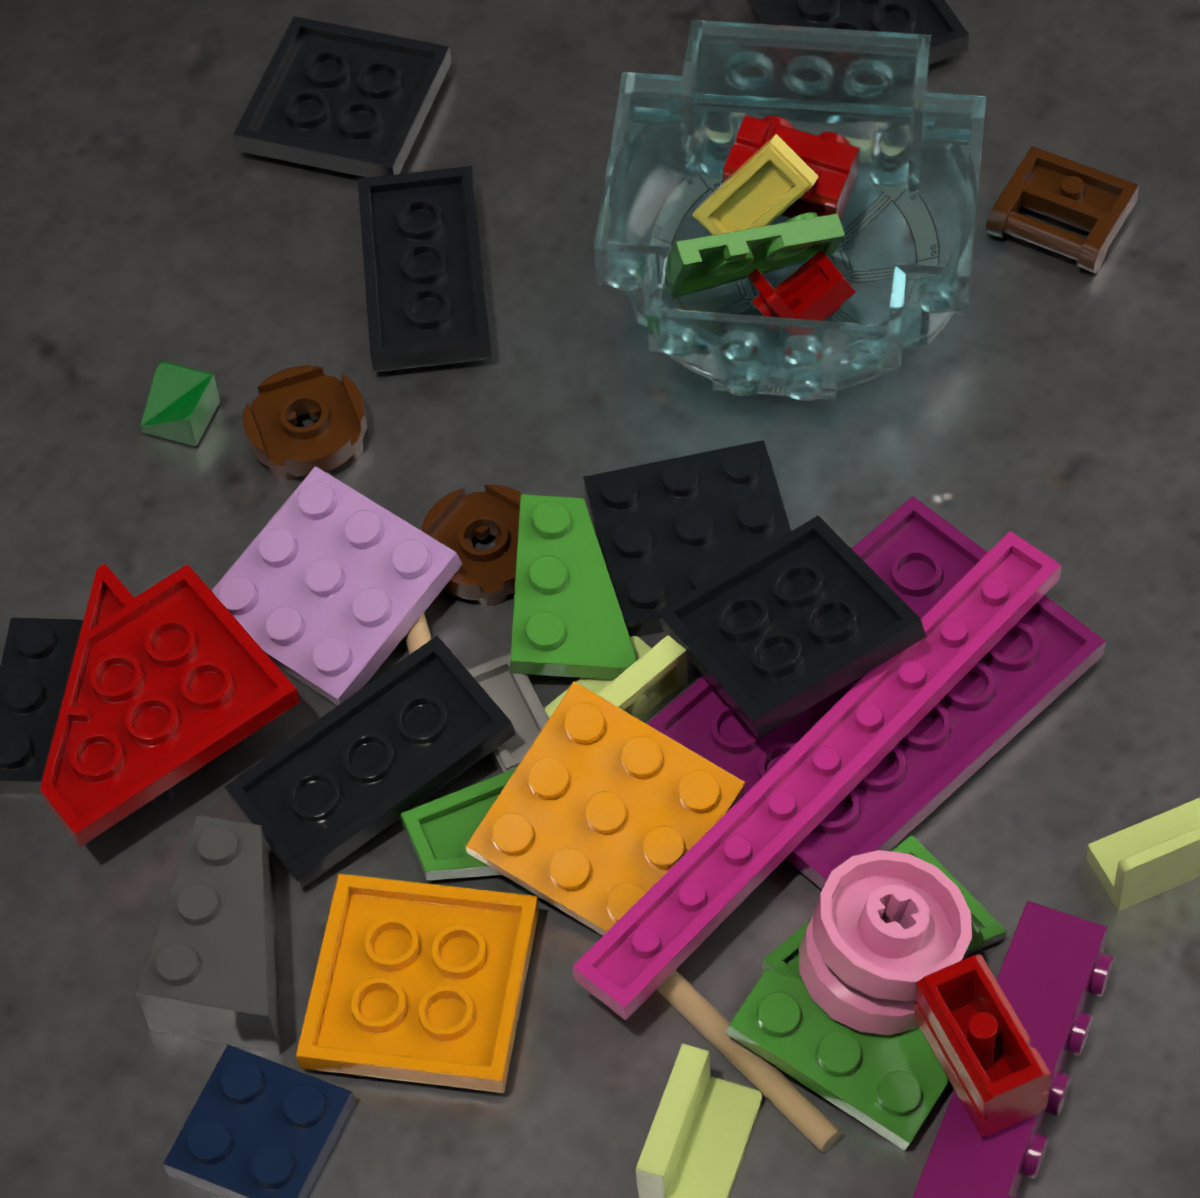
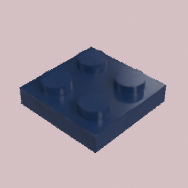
[163,1044,355,1198]

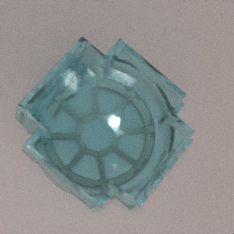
[594,20,987,401]

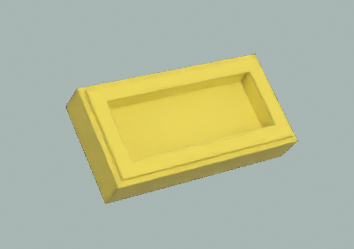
[692,134,819,235]

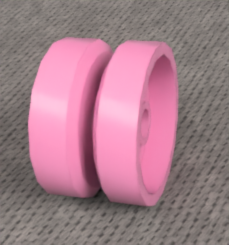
[799,850,972,1035]

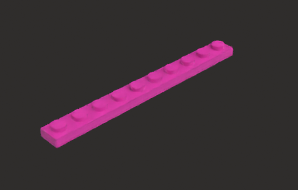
[572,531,1061,1021]

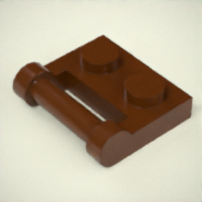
[986,146,1139,273]

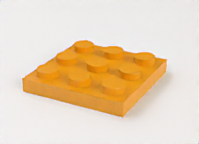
[466,681,745,935]
[296,874,539,1093]

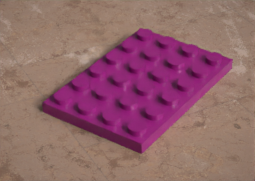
[647,496,1106,889]

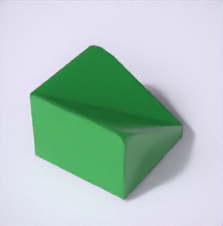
[140,361,220,447]

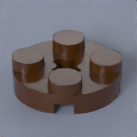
[243,365,367,481]
[422,485,522,606]

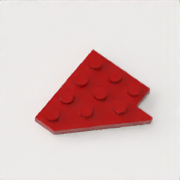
[40,563,300,847]

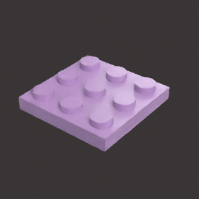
[212,466,463,706]

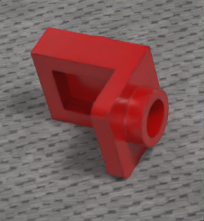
[748,249,856,339]

